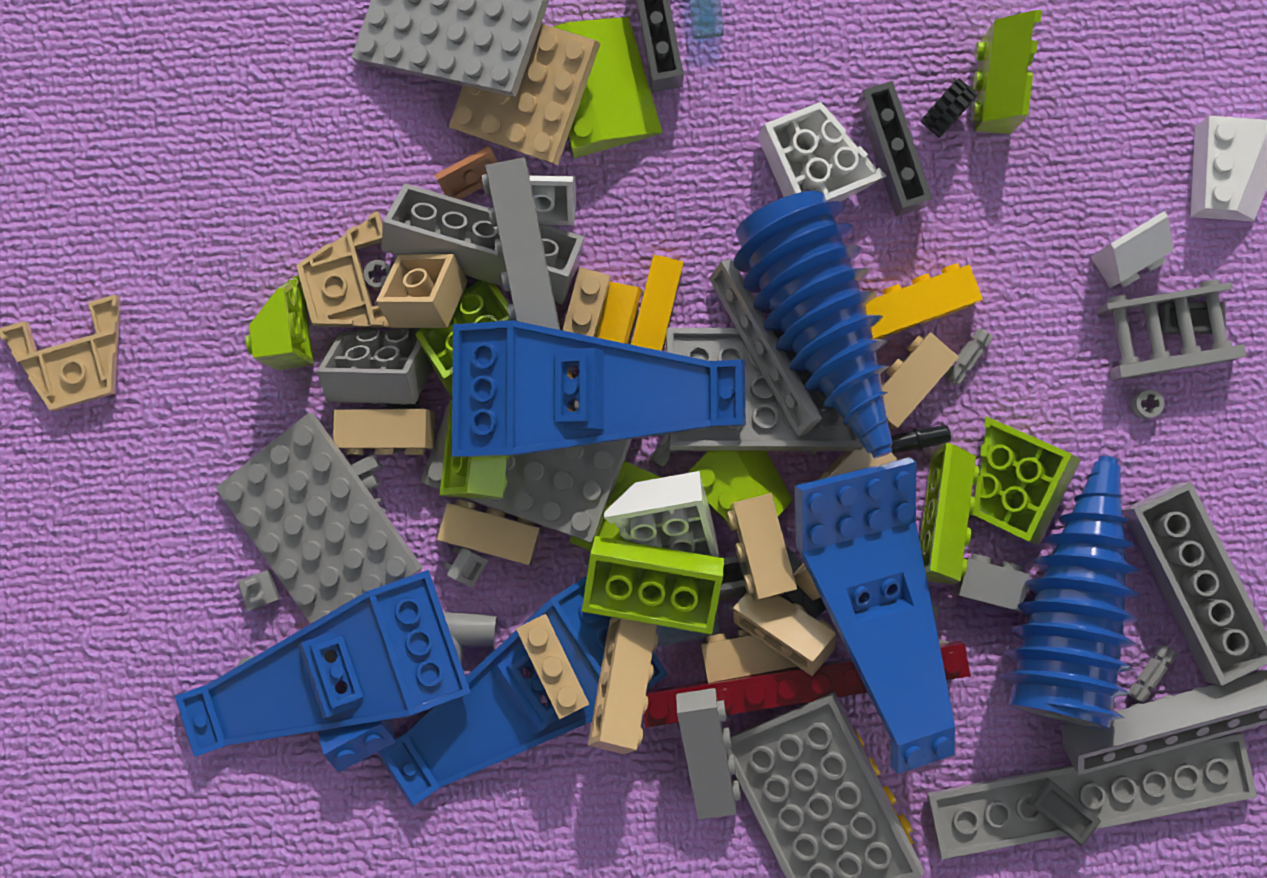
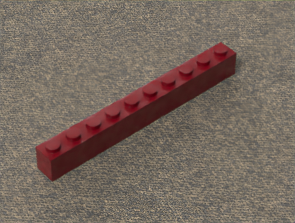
[644,641,971,728]

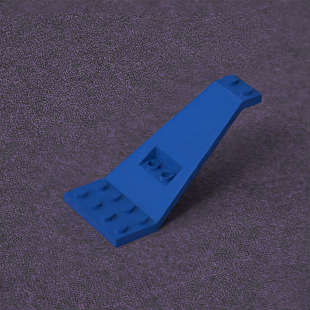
[452,320,746,457]
[795,458,955,774]
[174,570,471,757]
[377,575,668,807]

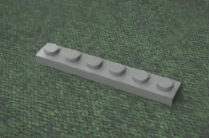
[709,259,822,437]

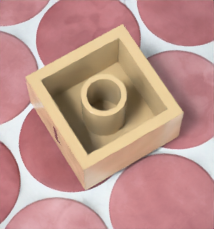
[376,254,468,328]

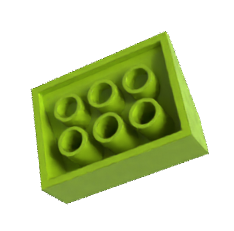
[553,17,663,159]

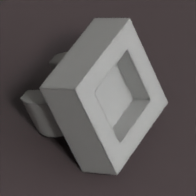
[351,454,383,491]
[444,547,489,588]
[238,570,281,611]

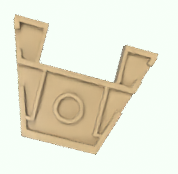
[296,211,391,328]
[0,295,121,411]

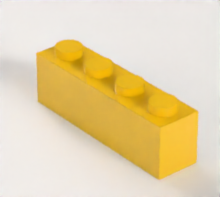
[866,263,983,339]

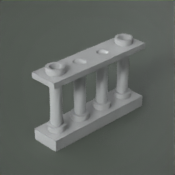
[1097,279,1247,381]

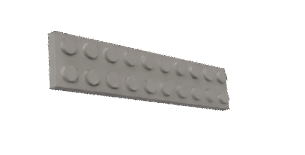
[926,732,1257,860]

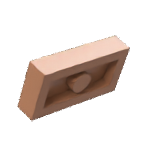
[434,146,498,199]

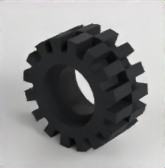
[921,78,978,138]

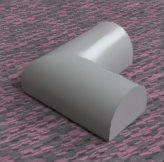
[443,611,498,666]

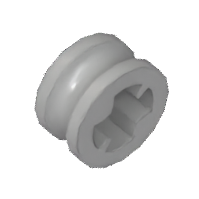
[364,260,391,290]
[1131,390,1165,419]

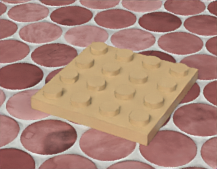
[449,24,600,165]

